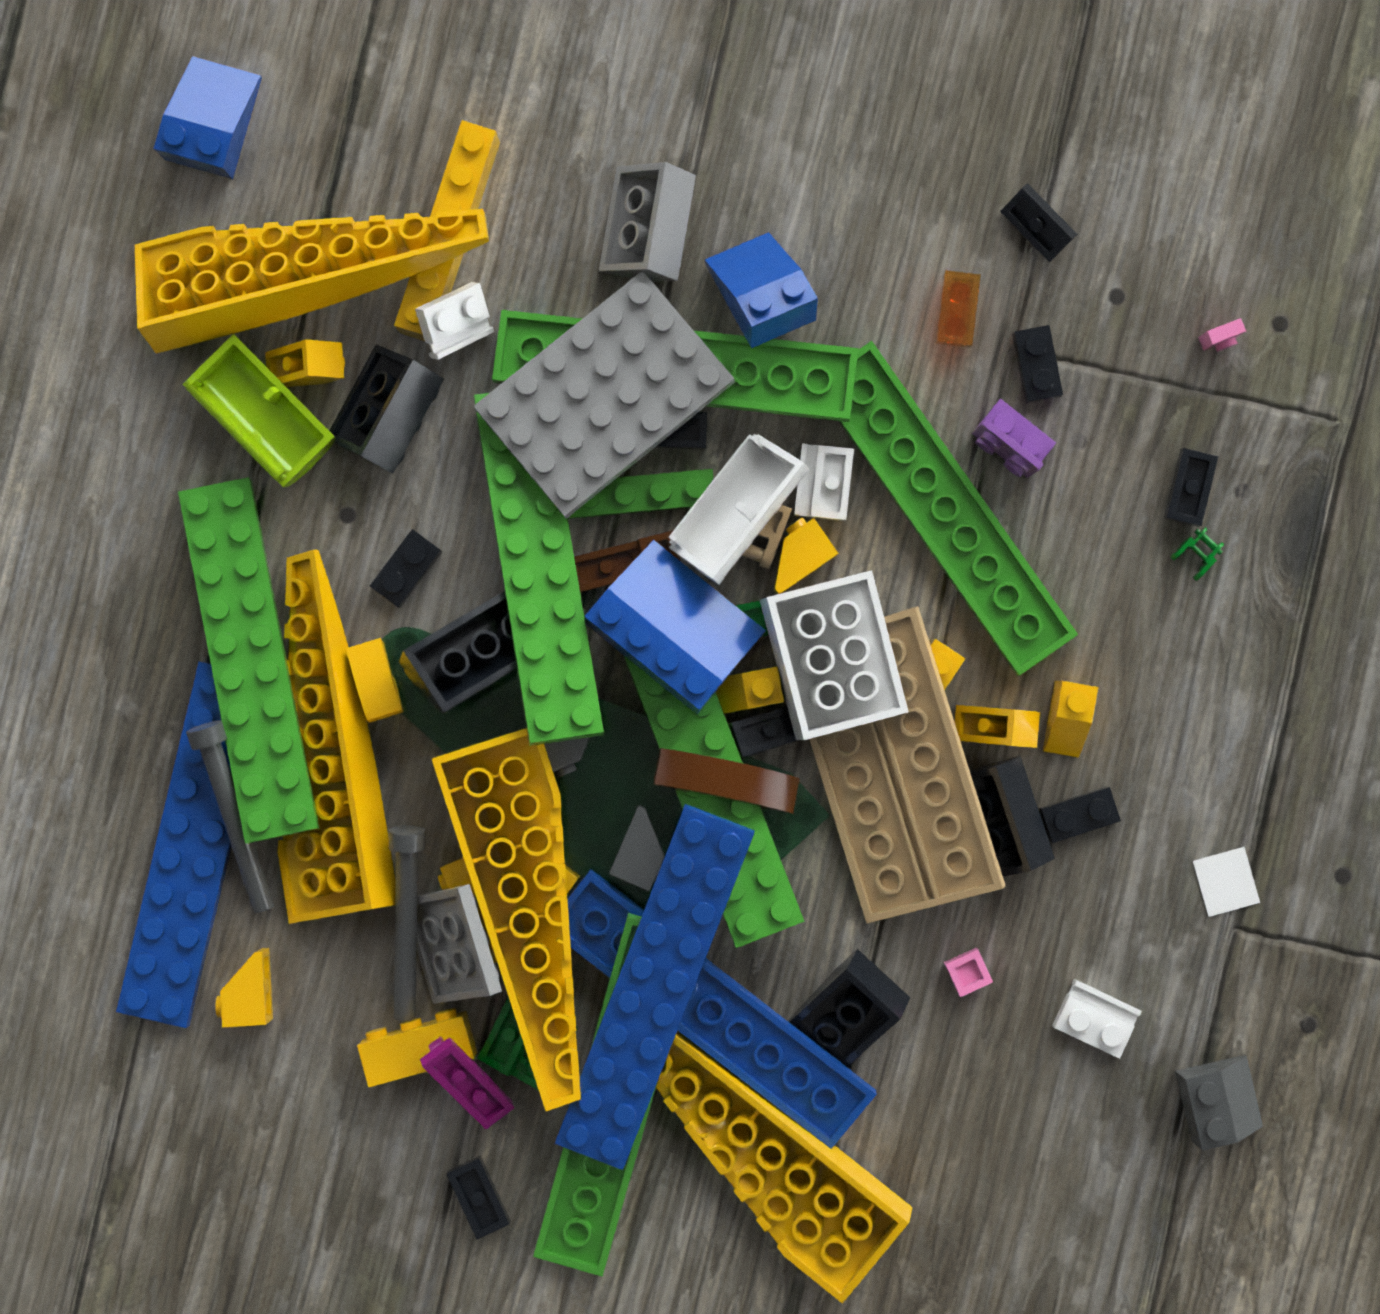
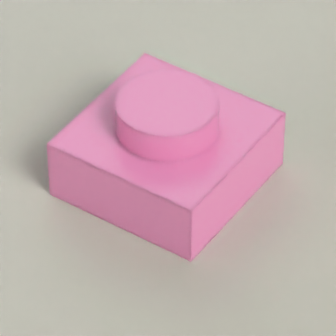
[1198,318,1246,352]
[944,948,993,997]

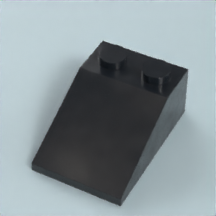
[788,949,911,1067]

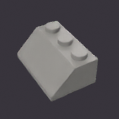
[599,162,696,282]

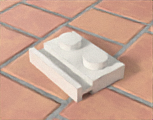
[415,282,494,360]
[794,443,854,521]
[1052,979,1142,1059]

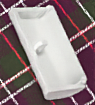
[668,434,809,585]

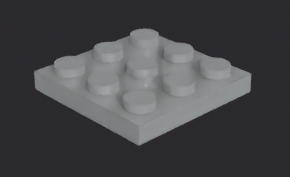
[417,884,502,1004]

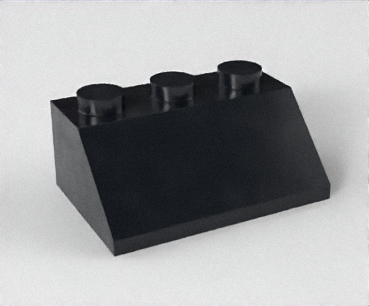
[329,344,444,474]
[970,756,1055,877]

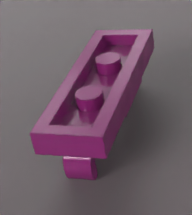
[420,1036,515,1129]

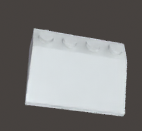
[760,570,909,740]

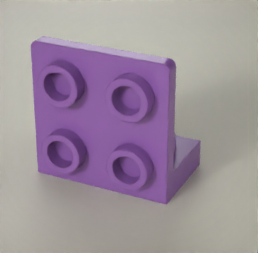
[972,399,1056,478]

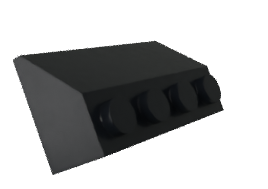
[399,591,517,714]

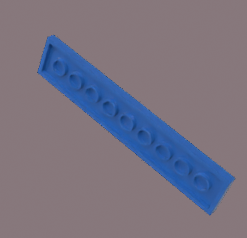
[116,661,232,1028]
[554,804,755,1170]
[567,869,877,1149]

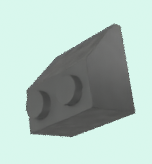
[1175,1055,1263,1151]

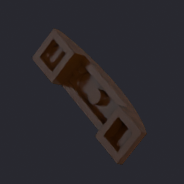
[574,530,681,593]
[653,748,800,814]

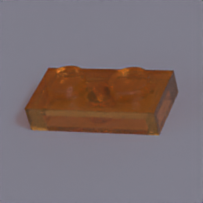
[935,270,981,348]

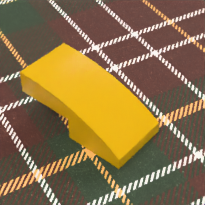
[346,638,403,723]

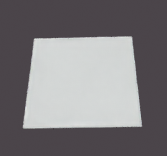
[1193,847,1260,917]

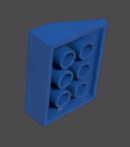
[584,540,766,714]

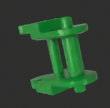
[1170,527,1224,581]

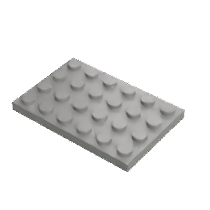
[474,272,735,519]

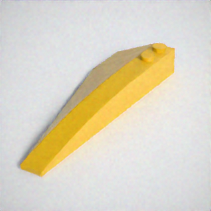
[135,209,489,354]
[278,550,395,924]
[432,728,581,1111]
[656,1030,913,1304]

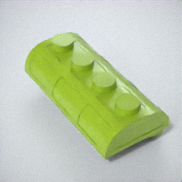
[182,334,336,487]

